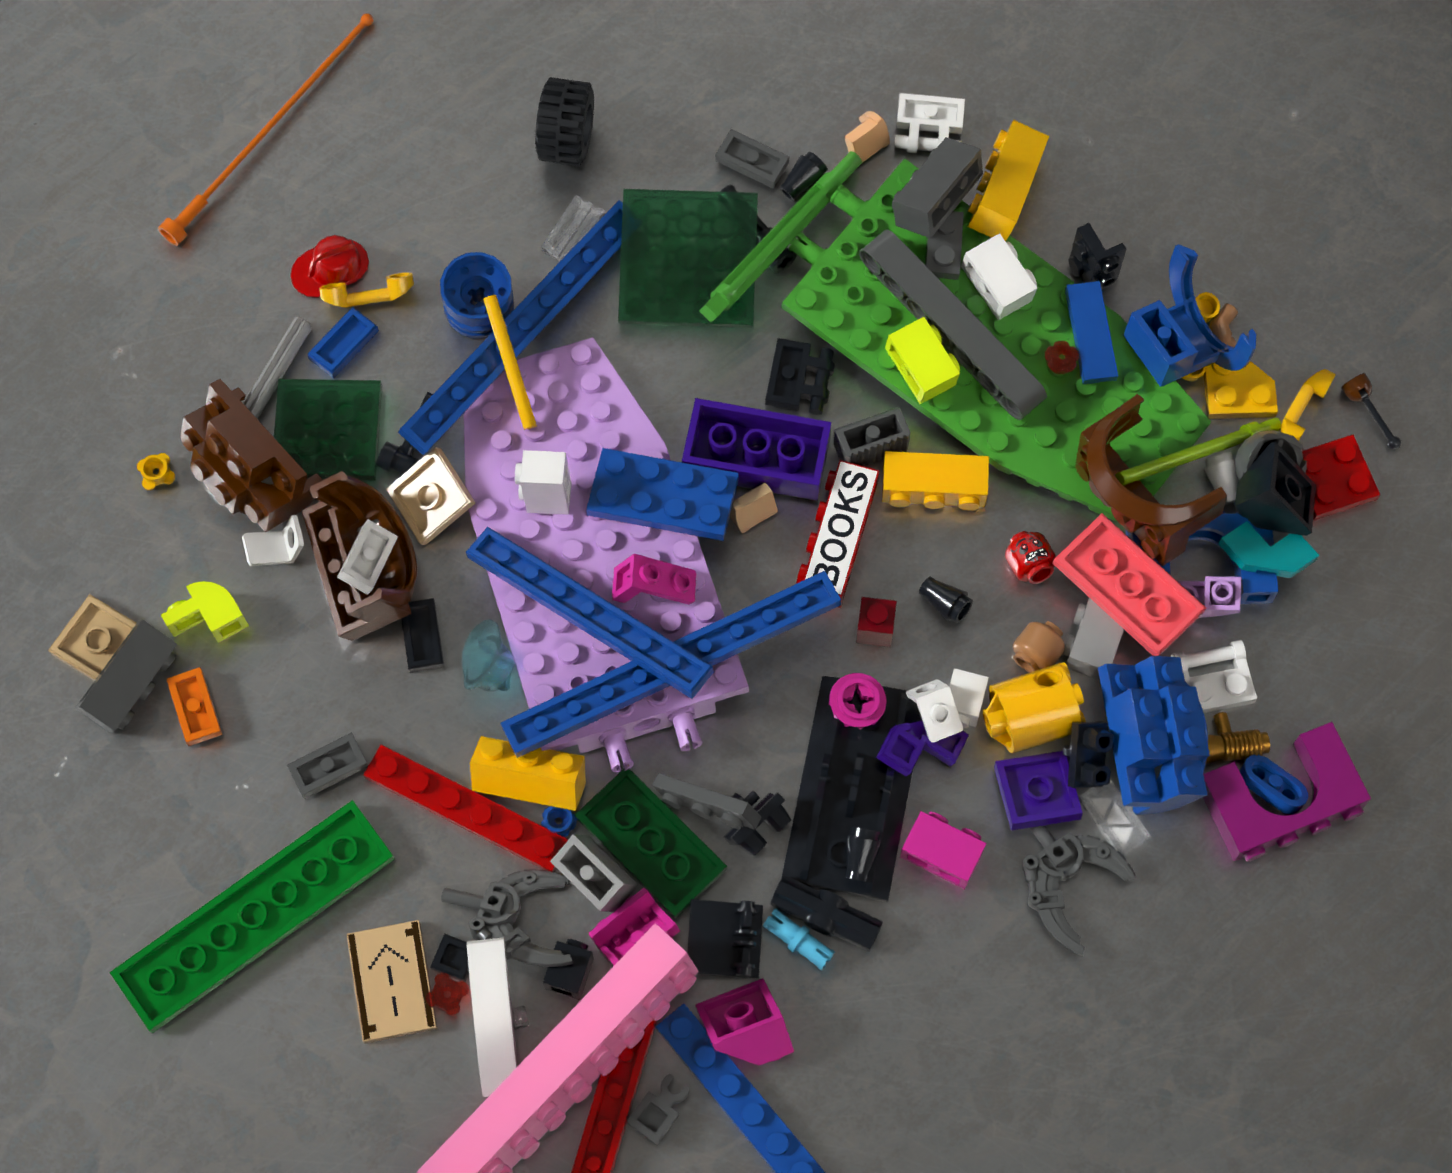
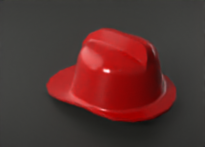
[290,235,369,298]

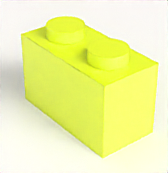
[885,317,960,404]

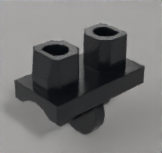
[1063,721,1114,788]
[724,791,791,855]

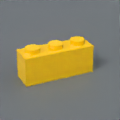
[882,451,989,511]
[470,736,586,811]

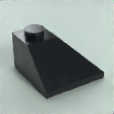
[1235,442,1316,536]

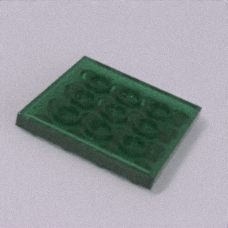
[618,189,758,328]

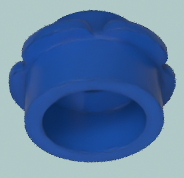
[541,806,577,837]

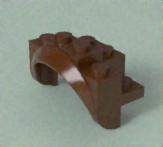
[180,379,323,532]

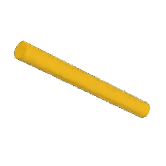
[483,295,537,430]

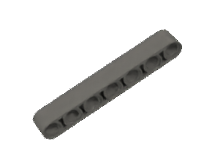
[859,229,1047,420]

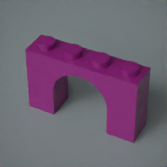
[1203,722,1371,862]

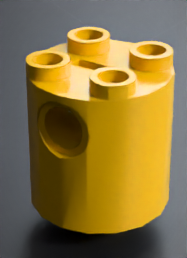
[982,662,1086,754]

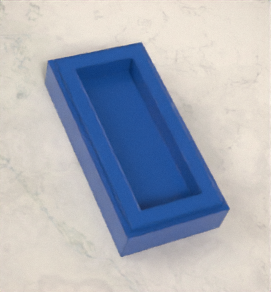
[307,307,379,378]

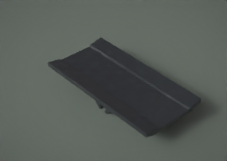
[781,676,922,902]

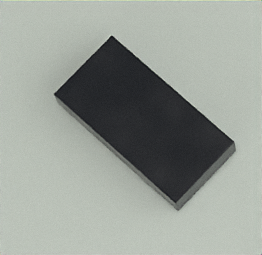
[401,598,445,673]

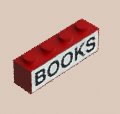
[796,460,880,608]

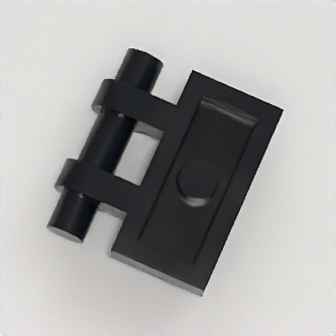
[765,338,835,415]

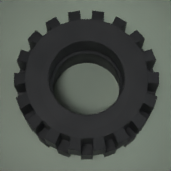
[535,77,594,166]

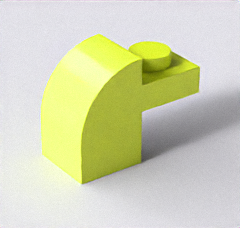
[161,581,249,643]

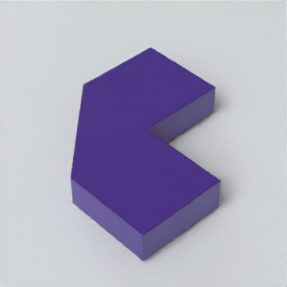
[876,721,969,777]

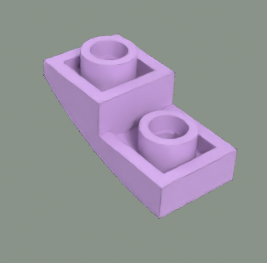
[1178,576,1241,618]

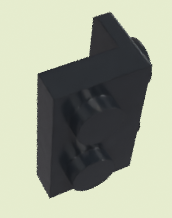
[1068,223,1126,288]

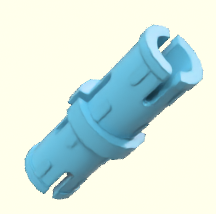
[762,908,835,971]

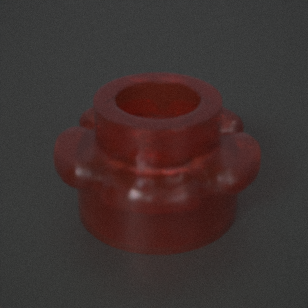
[1045,341,1079,374]

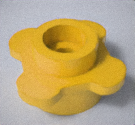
[137,453,176,490]

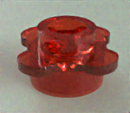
[426,973,469,1016]

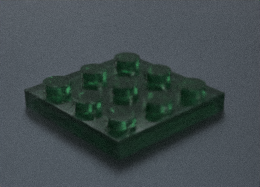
[274,379,382,481]

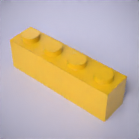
[968,119,1049,242]

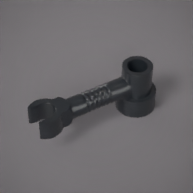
[376,392,433,474]

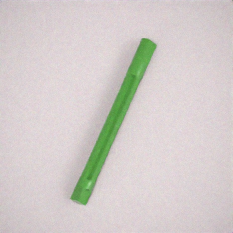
[699,151,862,323]

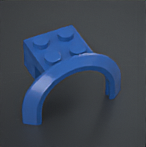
[1123,244,1256,387]

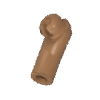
[1208,303,1238,347]

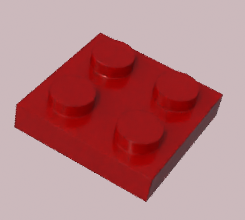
[1302,434,1381,520]

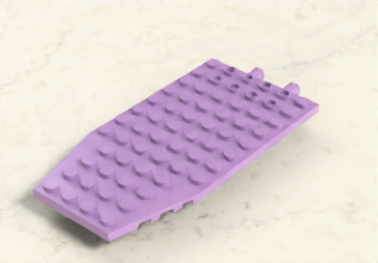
[464,337,749,772]

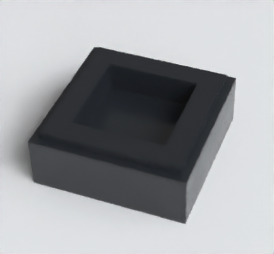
[430,933,469,983]

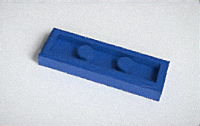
[1065,281,1118,384]

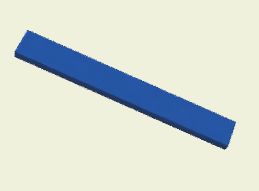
[466,527,714,699]

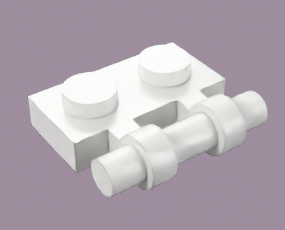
[894,93,965,153]

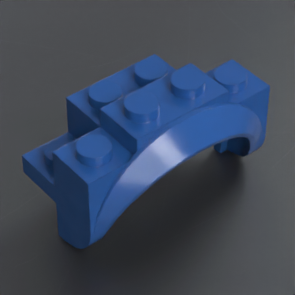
[1098,656,1210,815]

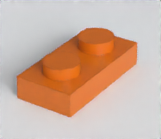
[166,667,223,746]

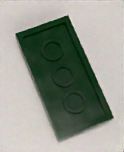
[575,769,727,919]

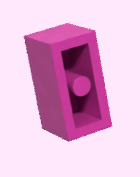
[900,811,986,889]

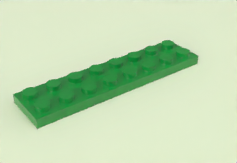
[109,800,395,1034]

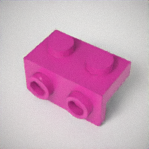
[589,888,680,966]

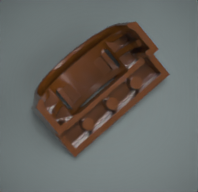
[1075,394,1228,566]
[301,471,417,641]

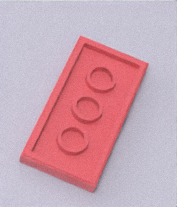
[1052,513,1206,656]

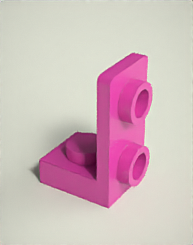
[612,554,696,605]

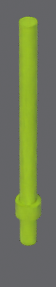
[1115,418,1282,485]

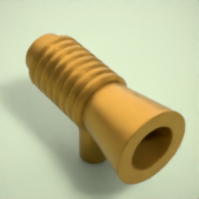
[1205,712,1270,764]

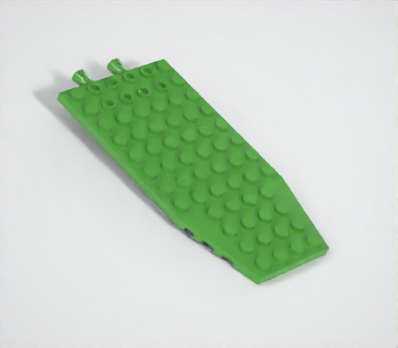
[781,158,1211,522]

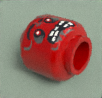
[1005,531,1056,584]

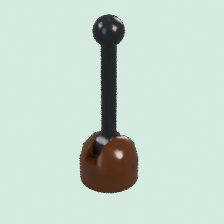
[1341,373,1401,450]

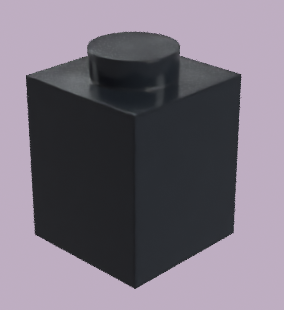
[543,939,594,1000]

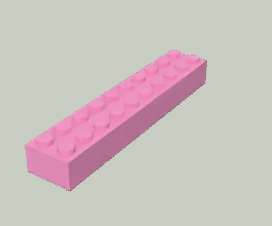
[416,923,699,1173]

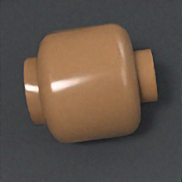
[1013,621,1065,673]

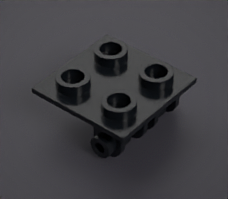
[687,899,763,979]

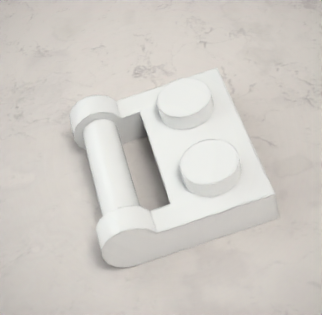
[1171,640,1257,713]

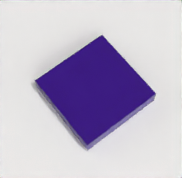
[994,751,1083,831]

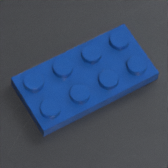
[586,448,739,541]

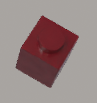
[856,597,897,647]

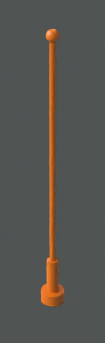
[158,13,373,246]

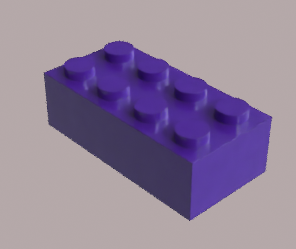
[682,398,832,501]

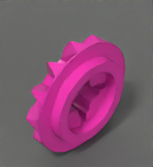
[829,673,887,730]

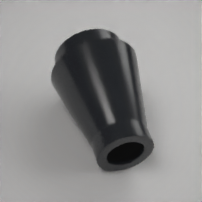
[779,151,828,201]
[919,576,973,623]
[845,826,882,882]

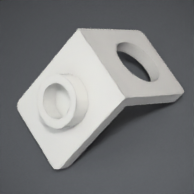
[242,515,304,566]
[906,679,963,742]

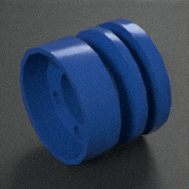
[440,252,514,339]

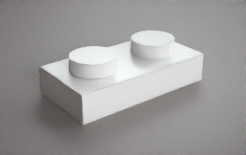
[337,519,398,595]

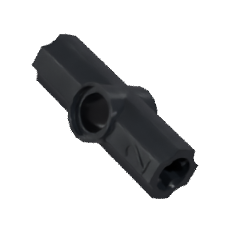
[770,875,883,952]

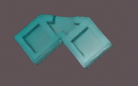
[1218,521,1319,578]

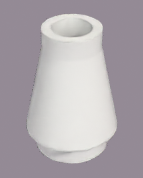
[1204,452,1239,505]

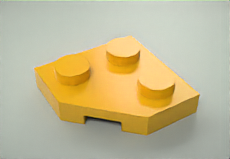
[1203,361,1278,419]

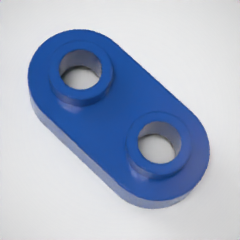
[1239,755,1308,814]

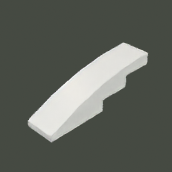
[467,937,518,1097]

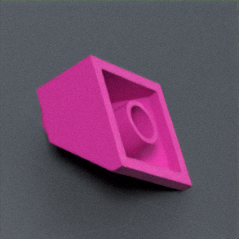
[695,978,794,1066]

